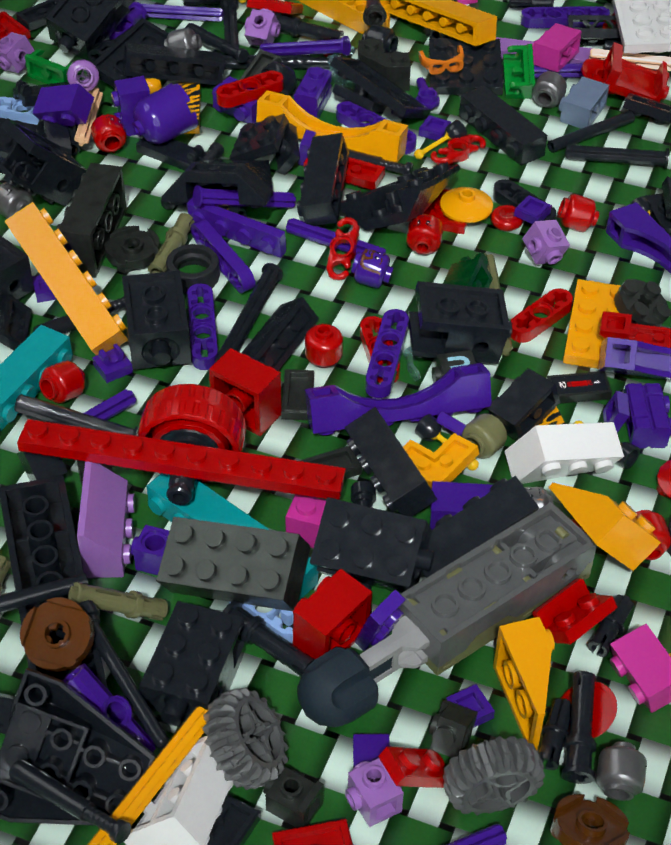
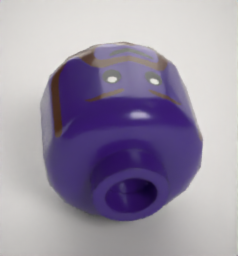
[351,249,394,289]

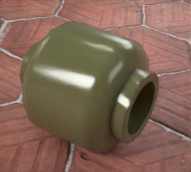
[461,413,507,459]

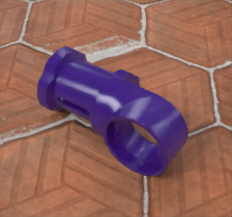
[109,2,147,40]

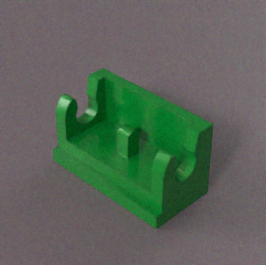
[503,44,535,99]
[25,49,82,84]

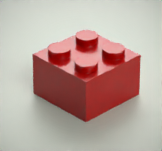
[209,348,281,437]
[292,568,372,659]

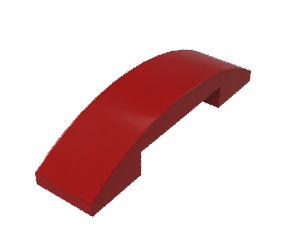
[599,311,671,348]

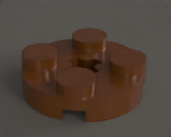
[20,597,94,672]
[550,794,630,845]

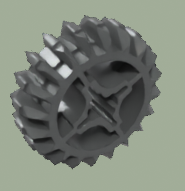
[202,687,289,791]
[443,736,545,816]

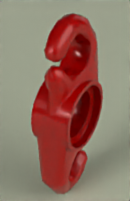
[430,134,487,165]
[326,217,360,280]

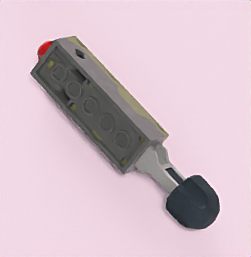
[297,502,597,727]

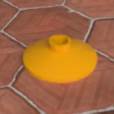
[440,187,493,223]

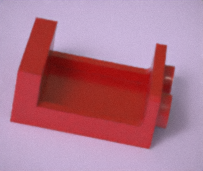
[603,42,670,102]

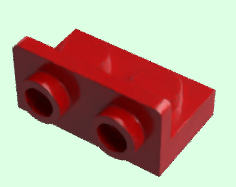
[532,578,618,644]

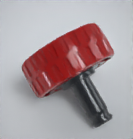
[138,384,246,505]

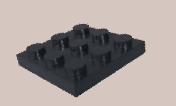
[429,38,503,95]

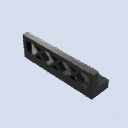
[567,15,621,45]
[242,297,319,371]

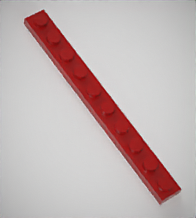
[17,419,346,500]

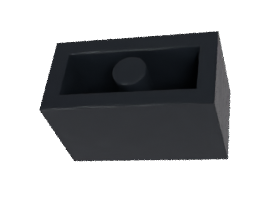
[488,368,561,441]

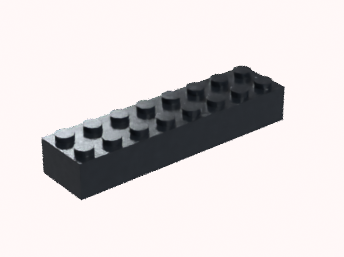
[0,475,108,689]

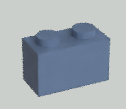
[559,76,609,129]

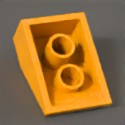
[549,483,661,571]
[493,617,555,751]

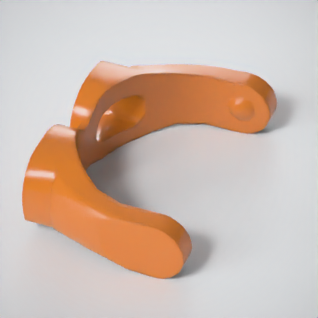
[418,45,464,75]

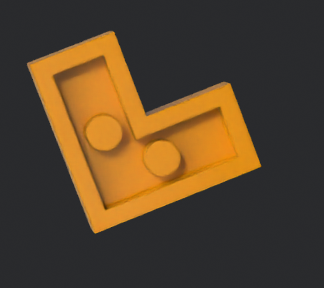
[403,433,479,490]

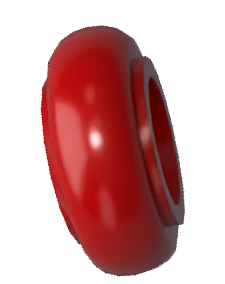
[491,205,524,231]

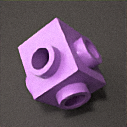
[244,8,280,47]
[0,32,35,73]
[522,220,570,264]
[345,758,404,827]

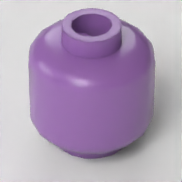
[67,59,99,92]

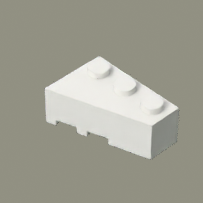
[504,422,624,484]
[124,736,234,845]

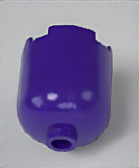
[132,83,198,145]

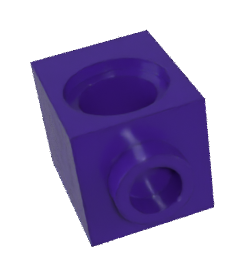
[130,525,169,576]

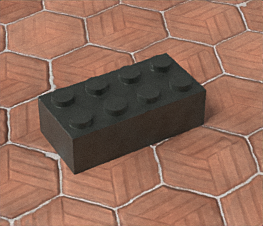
[56,163,127,278]
[156,517,311,611]

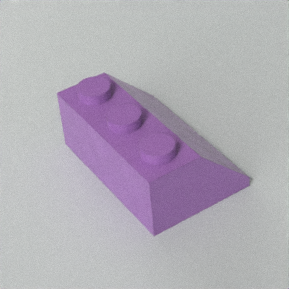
[77,461,135,578]

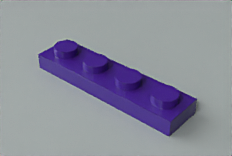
[187,197,286,258]
[355,589,406,651]

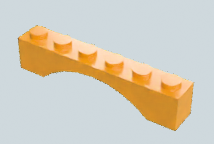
[256,90,408,162]

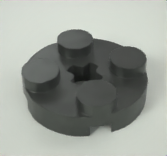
[105,226,160,273]
[614,279,671,327]

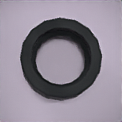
[166,244,220,294]

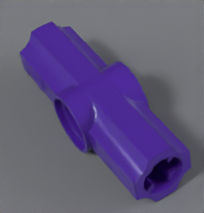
[63,663,156,752]

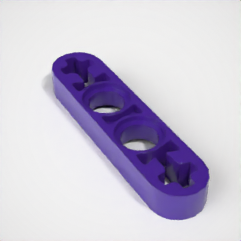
[520,6,610,28]
[336,101,417,154]
[191,219,255,293]
[187,283,218,370]
[365,309,409,398]

